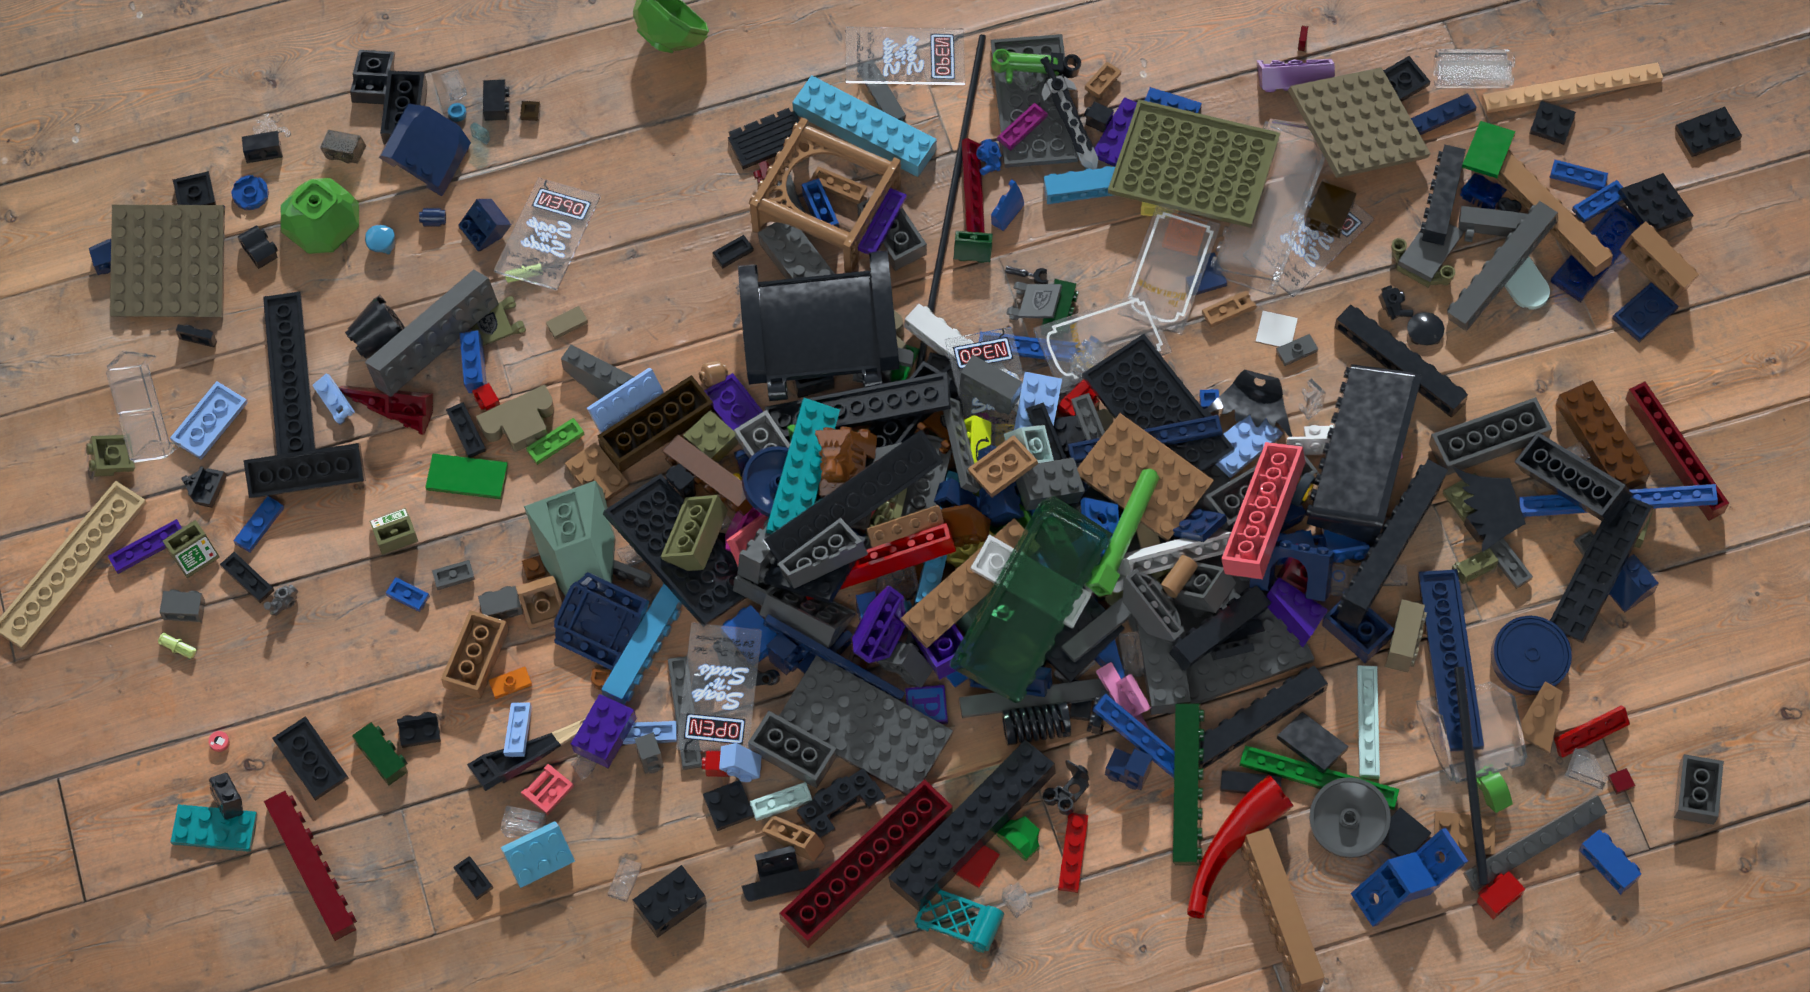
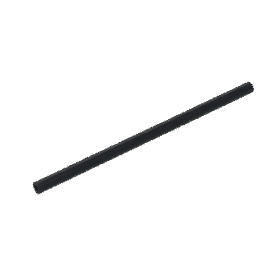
[1454,667,1489,886]

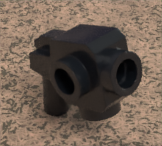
[1378,285,1414,320]

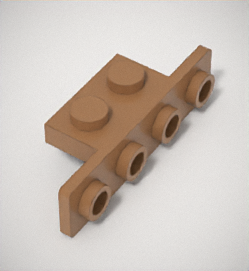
[867,505,944,547]

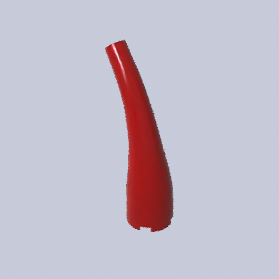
[1187,775,1294,919]

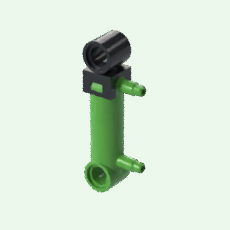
[991,49,1081,84]

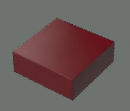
[1297,25,1309,51]
[1608,768,1636,795]

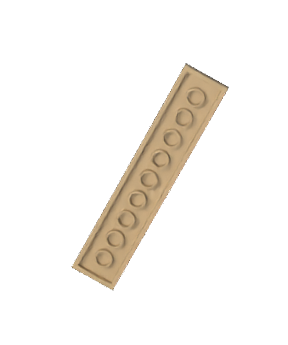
[0,481,147,650]

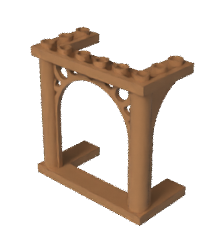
[749,117,901,273]

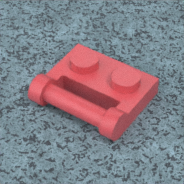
[521,764,574,815]

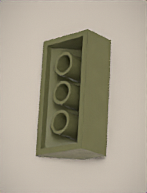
[661,495,728,571]

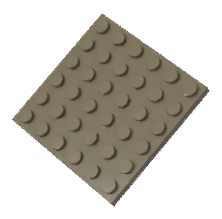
[1288,67,1431,178]
[110,205,225,317]

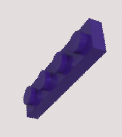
[858,188,907,255]
[108,519,182,574]

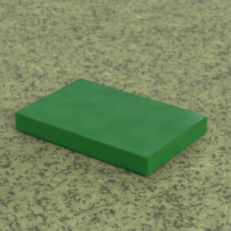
[1462,121,1516,178]

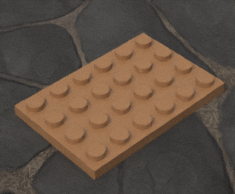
[1077,413,1214,542]

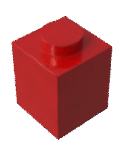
[702,751,730,777]

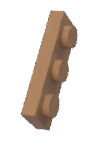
[810,166,867,204]

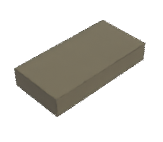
[546,306,588,339]

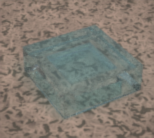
[470,122,490,145]

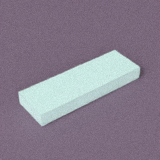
[750,782,813,821]

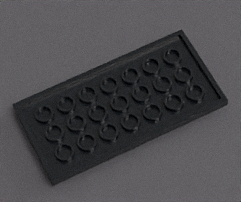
[1082,334,1235,472]
[603,474,746,628]

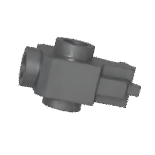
[264,584,298,616]

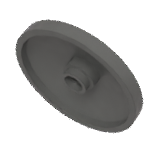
[1309,777,1391,858]

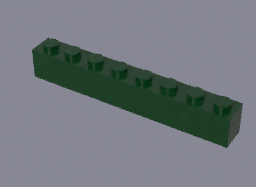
[1173,704,1205,865]

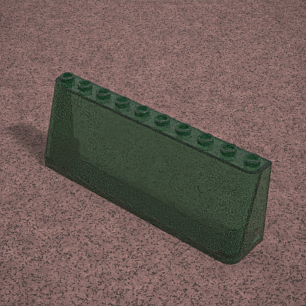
[949,496,1112,703]

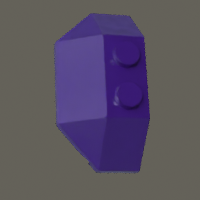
[852,586,906,663]

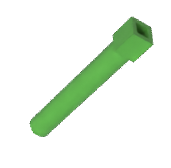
[1086,469,1160,596]

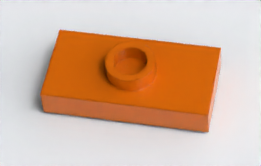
[488,666,532,699]

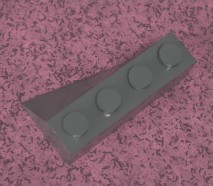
[561,345,634,400]

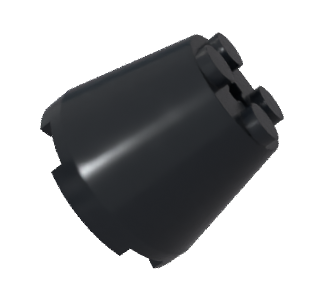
[345,295,405,359]

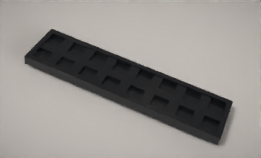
[1550,497,1654,643]

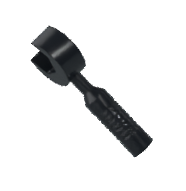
[1005,266,1049,284]

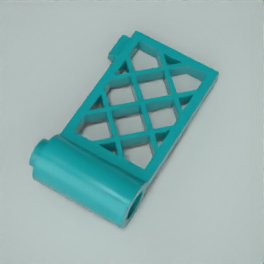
[914,890,1004,953]

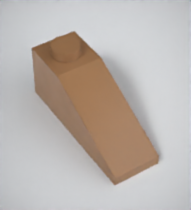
[761,815,825,862]

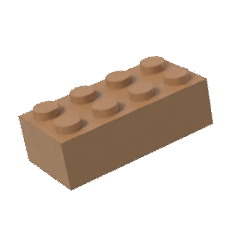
[1619,222,1699,301]
[441,610,509,699]

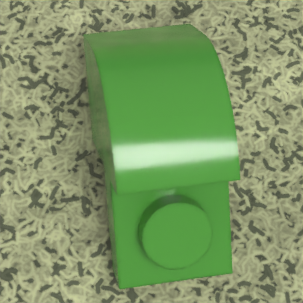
[1476,768,1513,813]

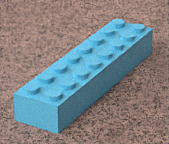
[792,75,937,177]

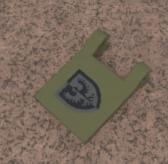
[471,296,526,346]

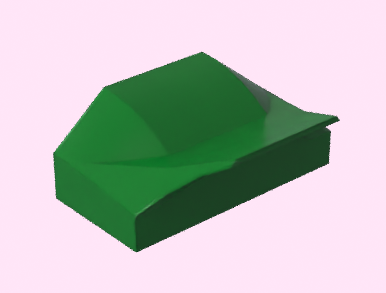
[997,816,1040,861]

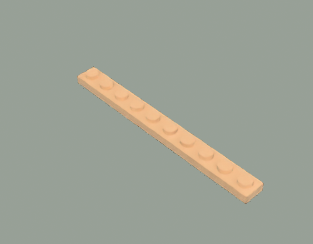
[1482,62,1663,113]

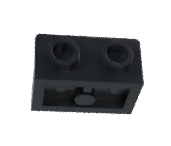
[397,712,441,748]

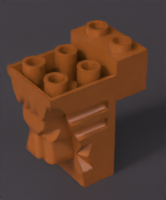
[815,427,877,498]

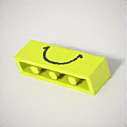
[959,415,992,497]

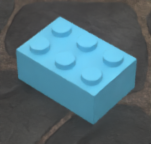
[500,821,575,888]

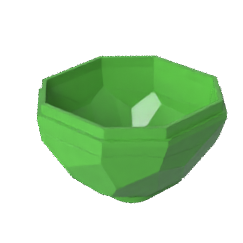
[633,0,709,53]
[280,178,359,254]

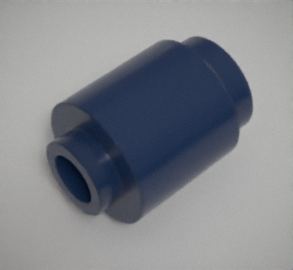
[419,208,446,227]

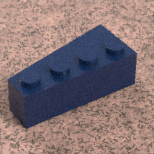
[978,445,1024,528]

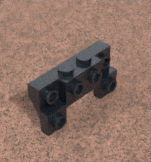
[797,768,885,840]

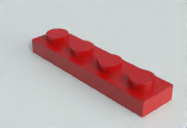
[1554,705,1630,758]
[1058,813,1088,893]

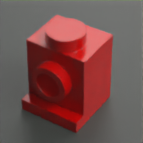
[472,383,500,411]

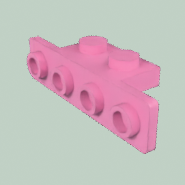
[1096,662,1151,730]

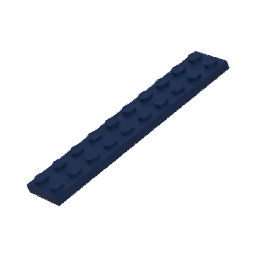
[1418,569,1484,752]

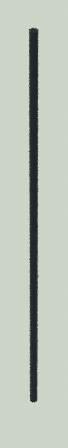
[915,34,986,371]

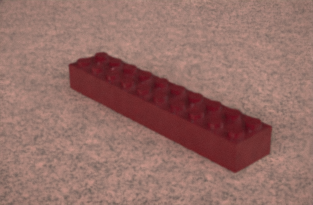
[779,779,953,948]

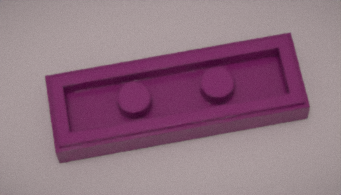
[997,103,1048,151]

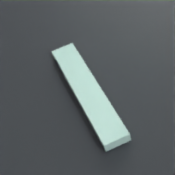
[1357,665,1380,779]

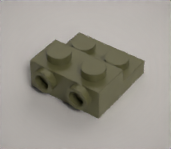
[86,435,135,477]

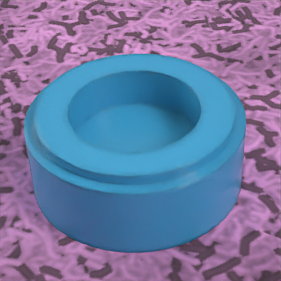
[448,103,467,122]

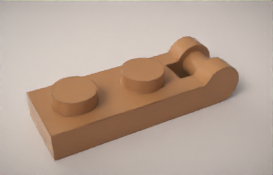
[1202,291,1257,328]

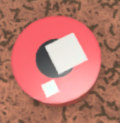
[209,731,230,752]

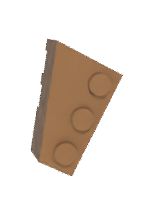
[1515,681,1563,754]

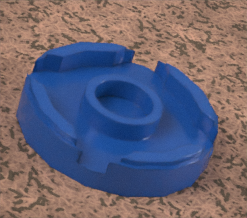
[231,175,269,210]

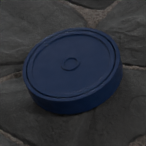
[1491,615,1572,695]

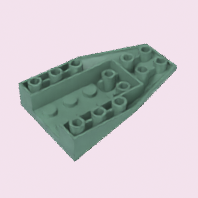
[524,481,616,597]

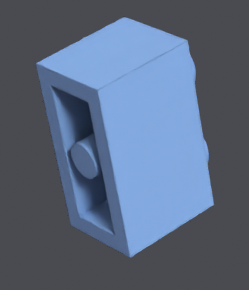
[719,743,762,782]

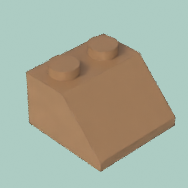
[516,575,562,629]

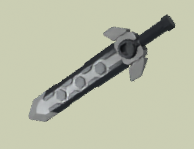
[1040,56,1098,170]

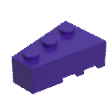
[1266,577,1328,648]

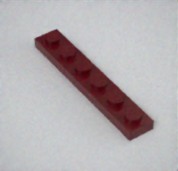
[962,138,985,233]

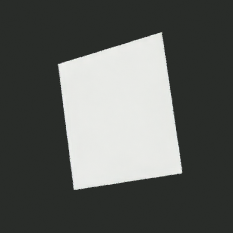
[1256,311,1298,347]

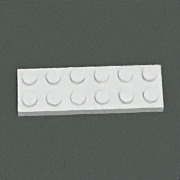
[970,535,1092,628]

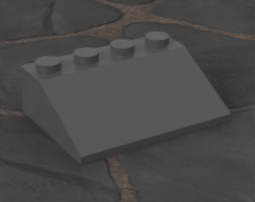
[759,587,856,648]

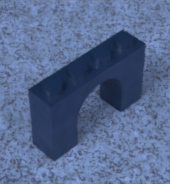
[1249,540,1335,602]

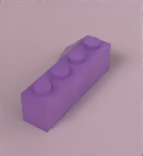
[1257,59,1335,92]

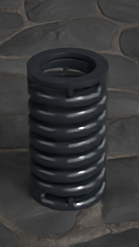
[1002,701,1071,746]

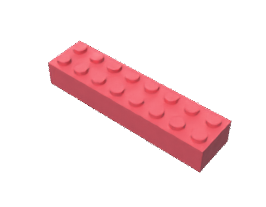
[1222,442,1305,579]

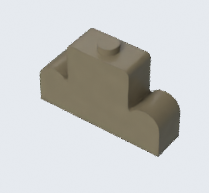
[476,384,554,452]

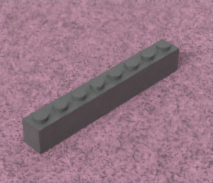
[1447,201,1559,332]

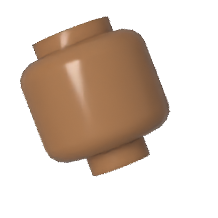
[699,361,728,387]

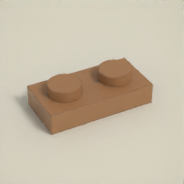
[1085,62,1121,99]

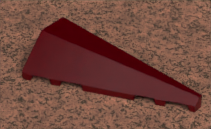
[338,386,433,435]

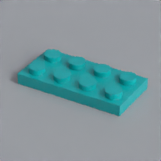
[170,804,258,852]

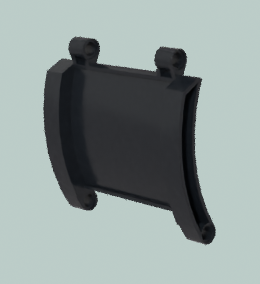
[738,250,900,401]

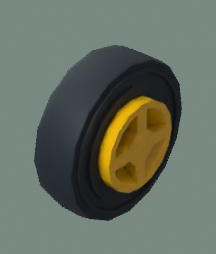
[1291,473,1315,507]

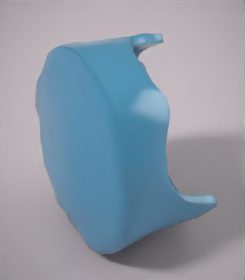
[365,225,396,255]

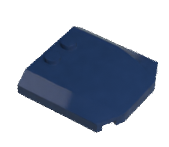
[378,104,471,196]
[554,572,649,670]

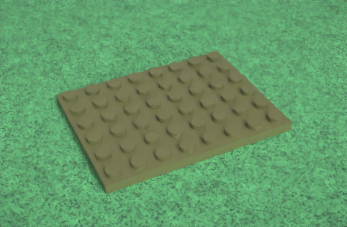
[1108,99,1281,228]

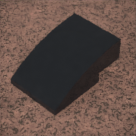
[350,50,395,104]

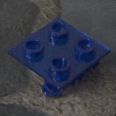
[1460,173,1507,210]

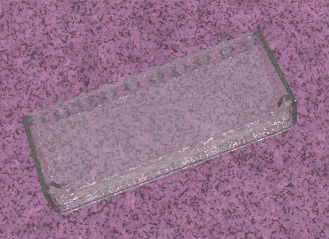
[1210,118,1326,296]

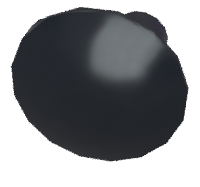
[1407,312,1445,346]

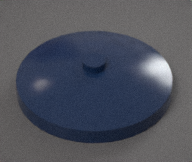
[742,446,819,517]

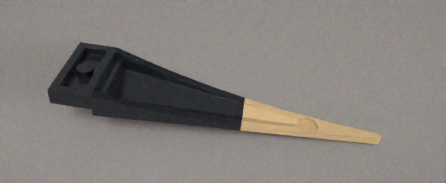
[467,719,585,791]

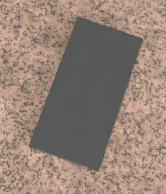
[1397,224,1464,282]

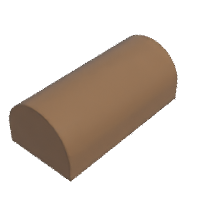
[1161,555,1198,598]

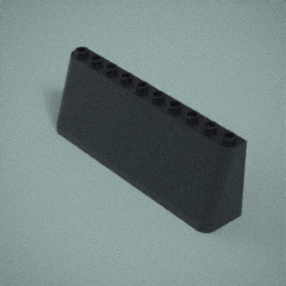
[1305,364,1422,545]

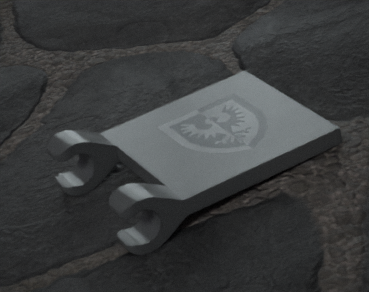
[1006,282,1062,320]

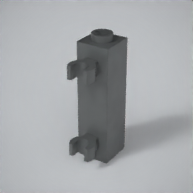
[1458,206,1528,242]

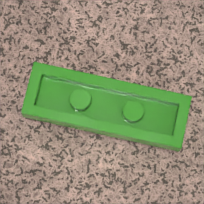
[526,418,585,465]

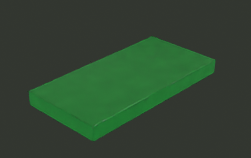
[425,453,508,499]

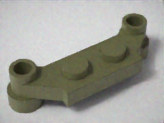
[1391,238,1455,288]

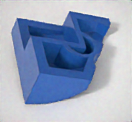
[991,179,1024,231]

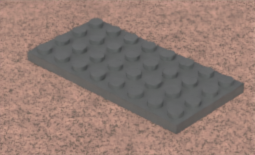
[990,34,1078,168]
[779,656,953,795]

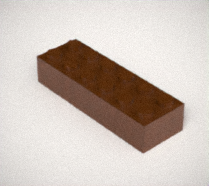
[1556,380,1650,490]

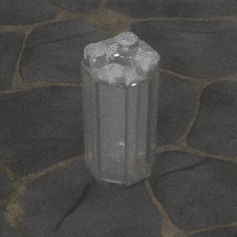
[1433,49,1515,88]

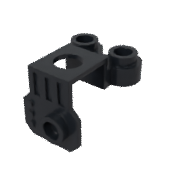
[1042,760,1090,815]

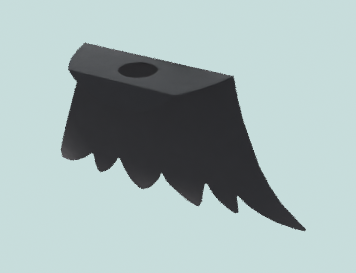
[1206,369,1292,437]
[1453,467,1526,552]

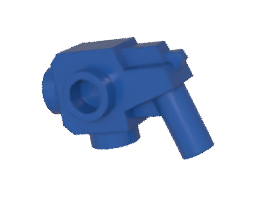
[976,139,1002,175]

